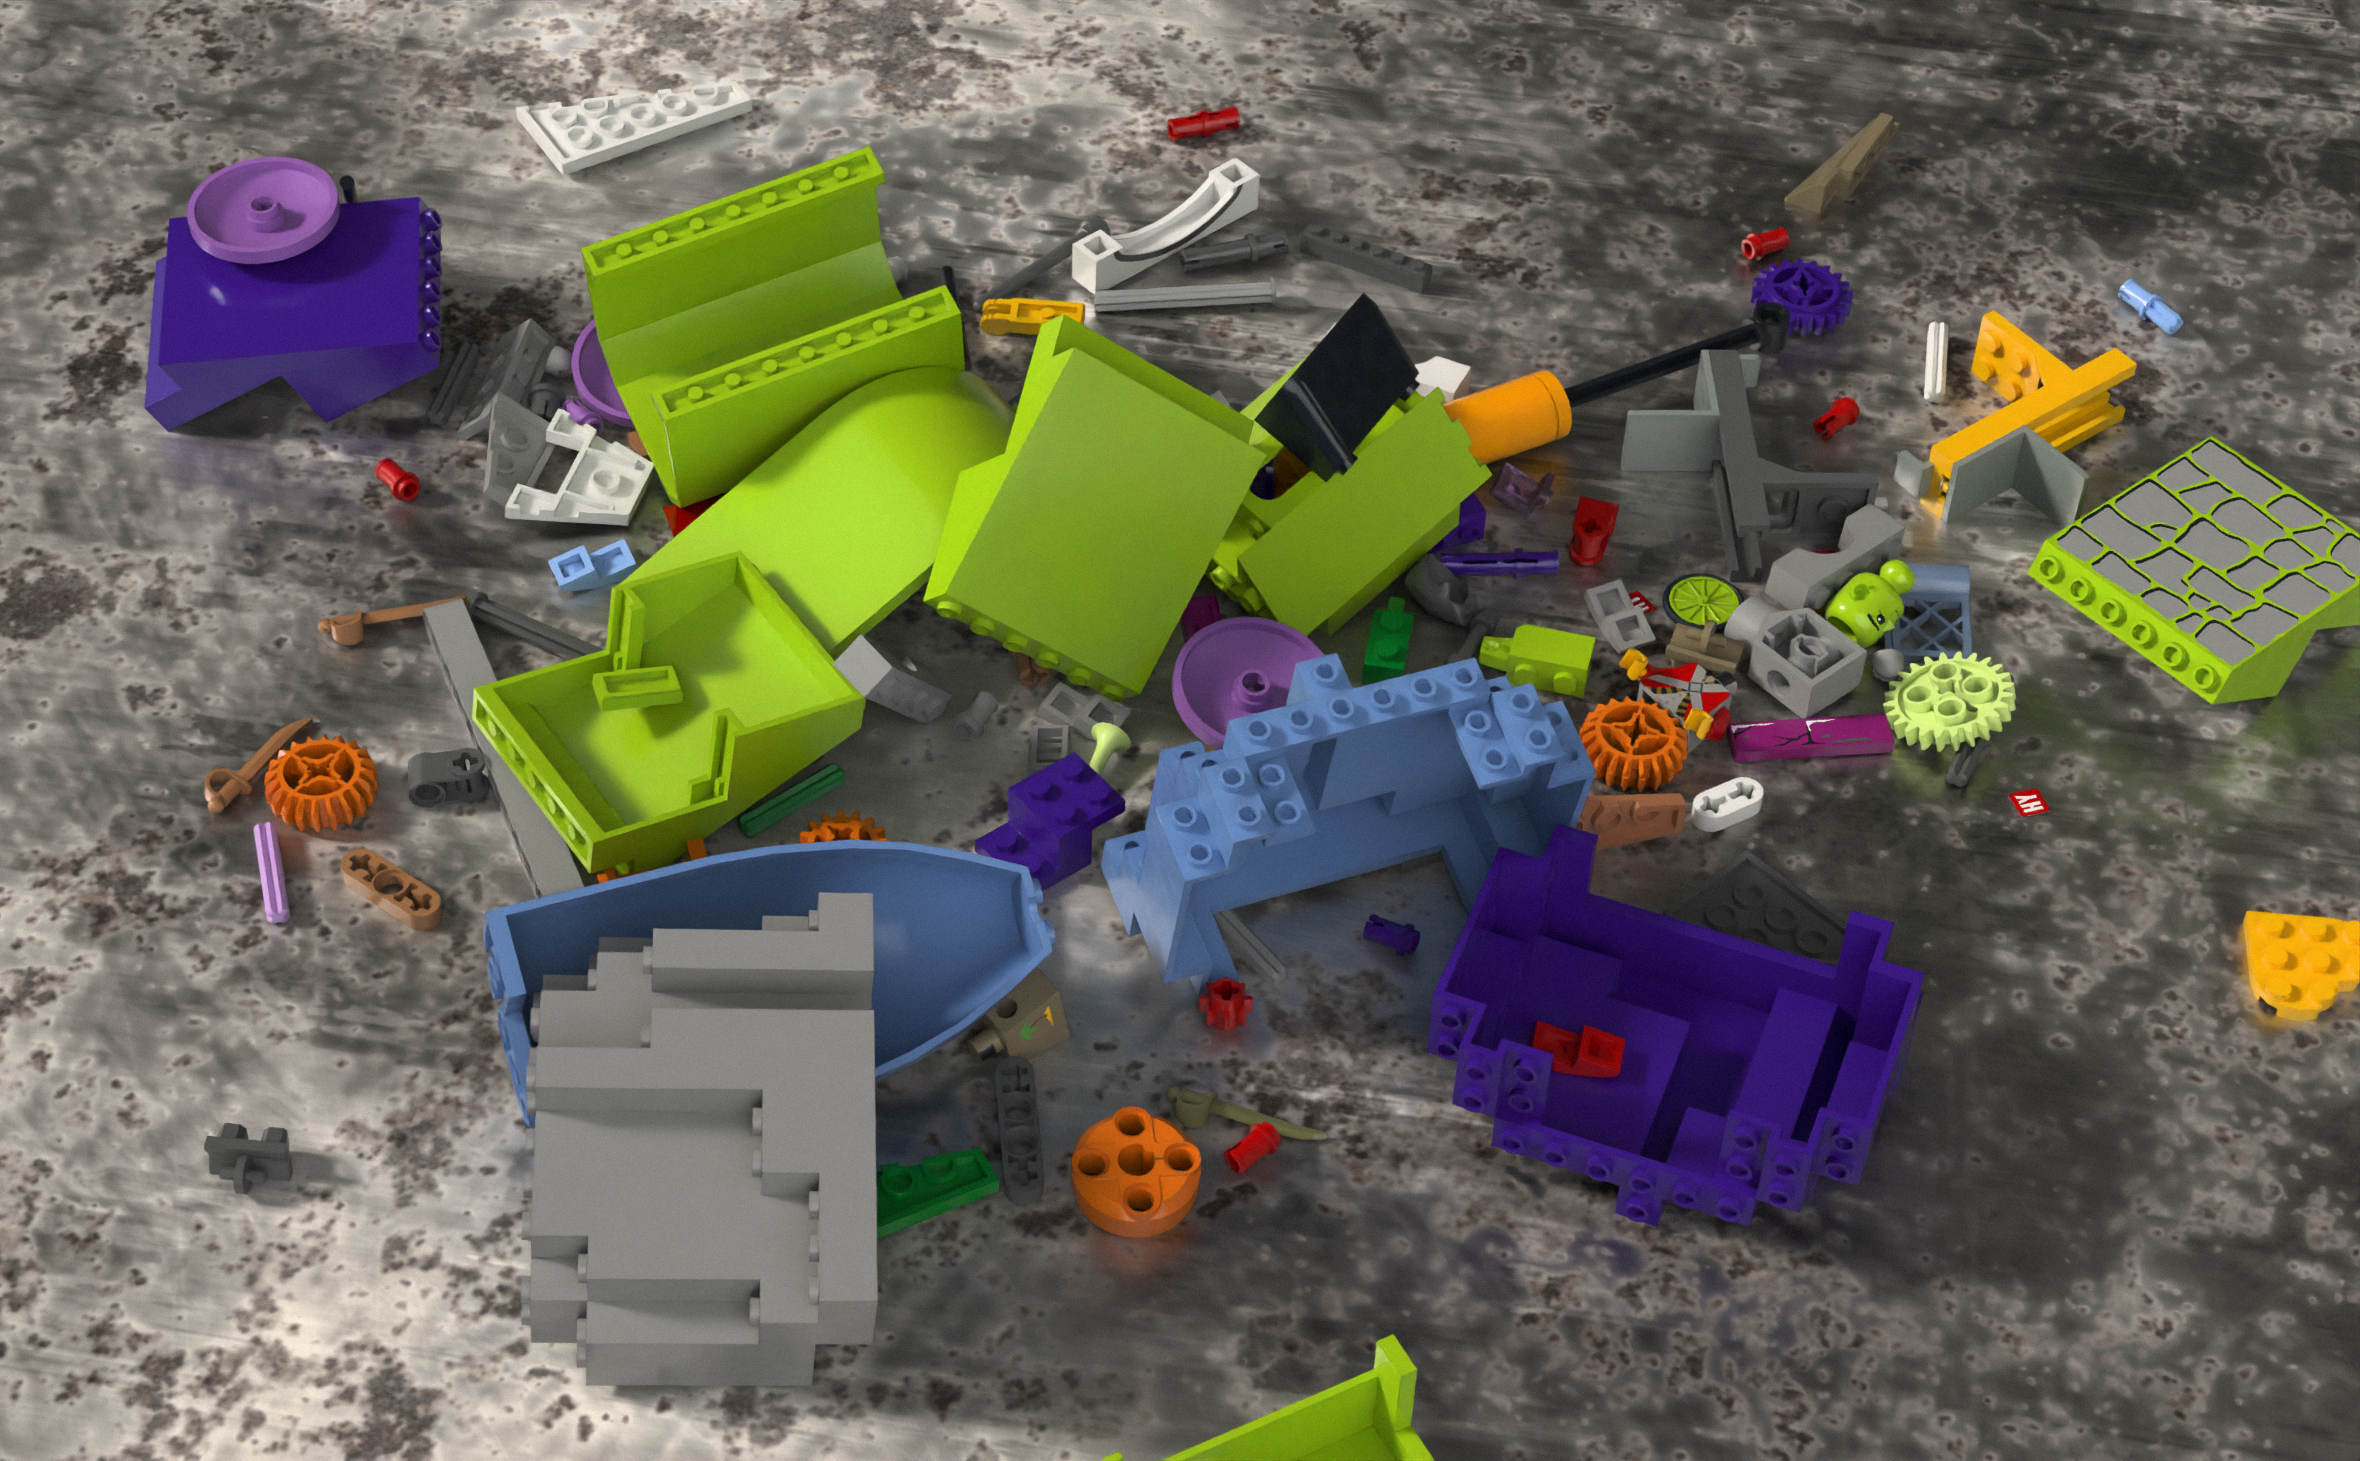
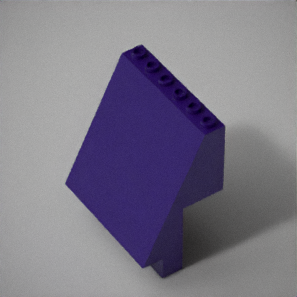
[144,197,443,432]

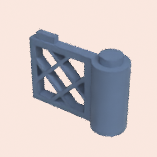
[1883,562,1972,663]

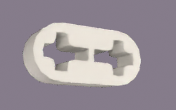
[1691,777,1763,832]

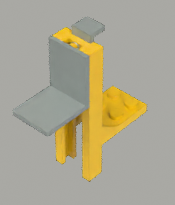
[1894,310,2137,529]

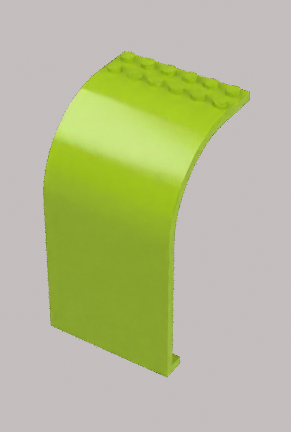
[619,366,1018,660]

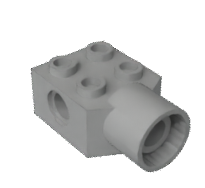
[1724,595,1867,719]

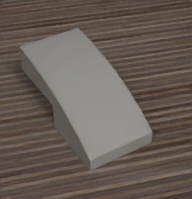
[1583,579,1656,654]
[1036,681,1131,740]

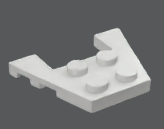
[505,408,654,526]

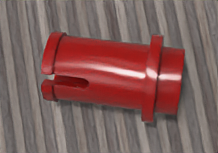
[1742,227,1790,261]
[1813,397,1860,440]
[374,458,420,501]
[1223,1122,1281,1175]

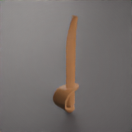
[318,595,468,645]
[204,717,313,813]

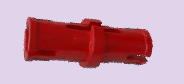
[1167,106,1240,142]

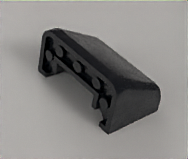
[1254,292,1420,482]

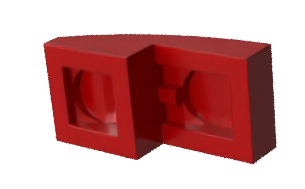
[1529,1020,1626,1078]

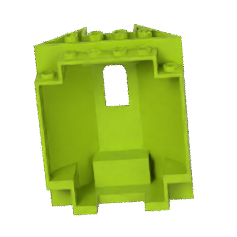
[1203,354,1492,638]

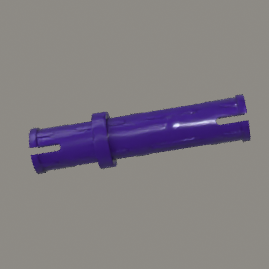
[1440,548,1559,579]

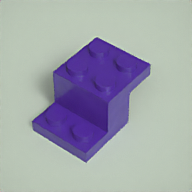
[975,752,1126,891]

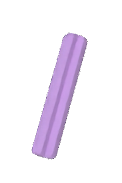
[254,821,290,924]

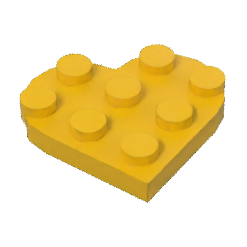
[2243,911,2360,1021]

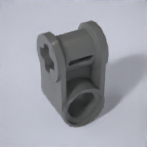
[408,748,490,808]

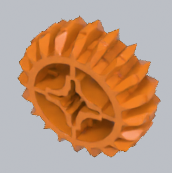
[1579,696,1689,793]
[264,734,379,834]

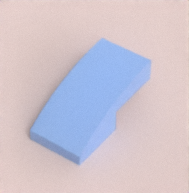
[548,538,638,591]

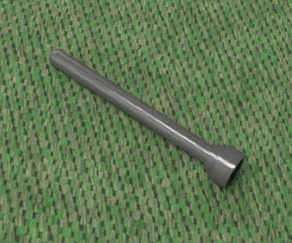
[972,215,1111,313]

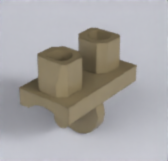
[1665,619,1746,677]

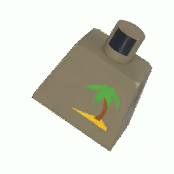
[967,967,1070,1063]

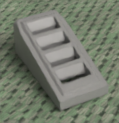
[1028,724,1071,777]

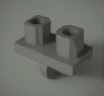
[204,1123,293,1195]

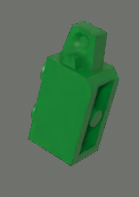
[1362,596,1414,686]

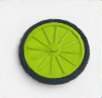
[1662,573,1744,633]

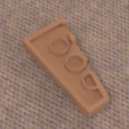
[1575,793,1687,851]

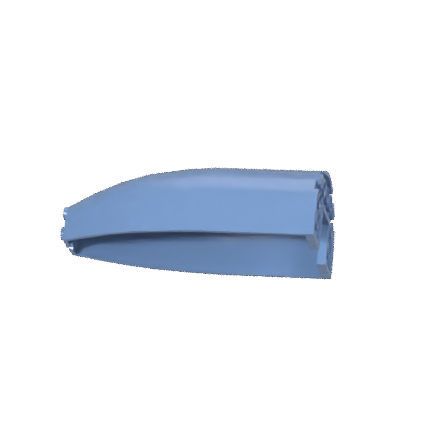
[483,839,1056,1128]

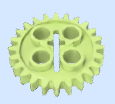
[1883,651,2016,752]

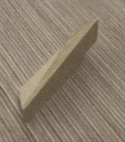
[1784,112,1901,214]

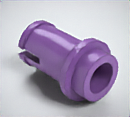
[561,397,604,436]

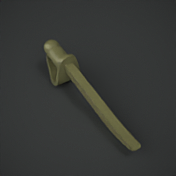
[1167,1086,1328,1141]

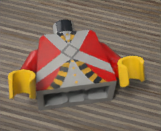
[1619,648,1737,753]

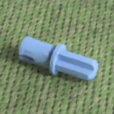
[2118,279,2183,334]

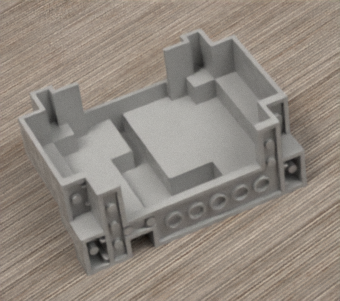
[521,892,878,1386]

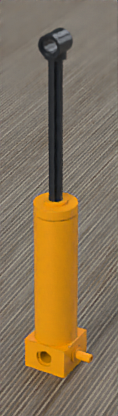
[1273,302,1790,499]

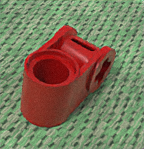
[1569,496,1619,566]

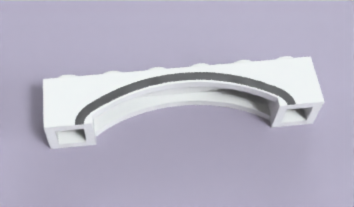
[1072,157,1260,294]

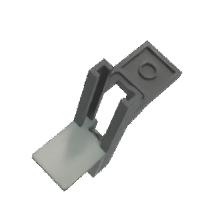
[1621,350,1879,582]

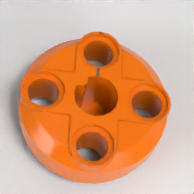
[1070,1106,1201,1238]

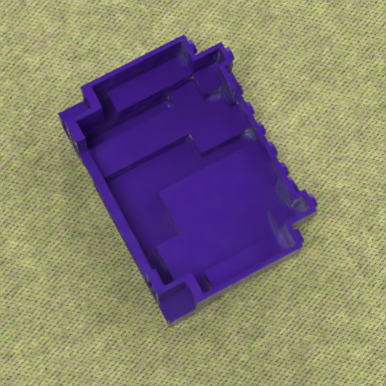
[1427,823,1925,1227]

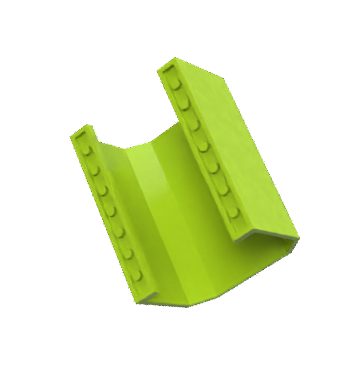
[580,146,965,508]

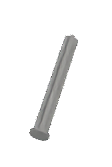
[1094,277,1276,313]

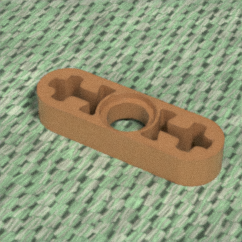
[341,849,443,930]

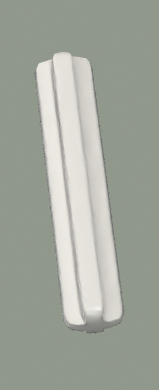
[1924,321,1949,404]

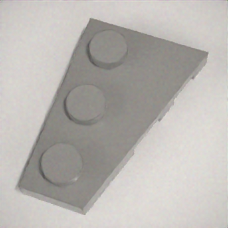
[483,391,556,507]

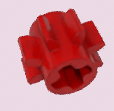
[1198,977,1253,1031]

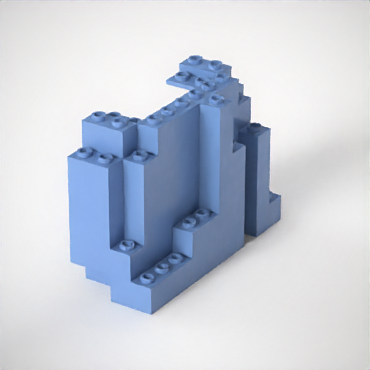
[1101,653,1596,997]

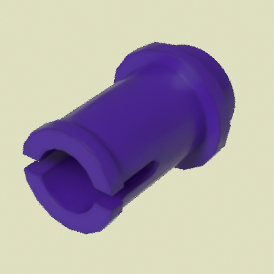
[1363,914,1420,956]

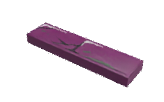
[1727,713,1895,762]

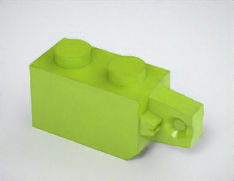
[1479,624,1596,698]

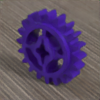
[1750,258,1853,337]

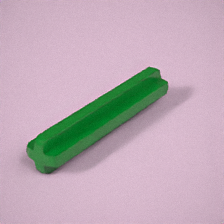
[737,763,845,838]

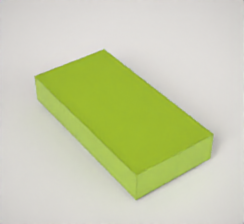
[592,665,683,712]

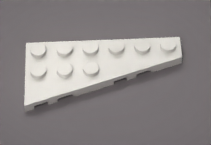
[516,81,752,176]

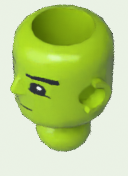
[1824,559,1915,649]

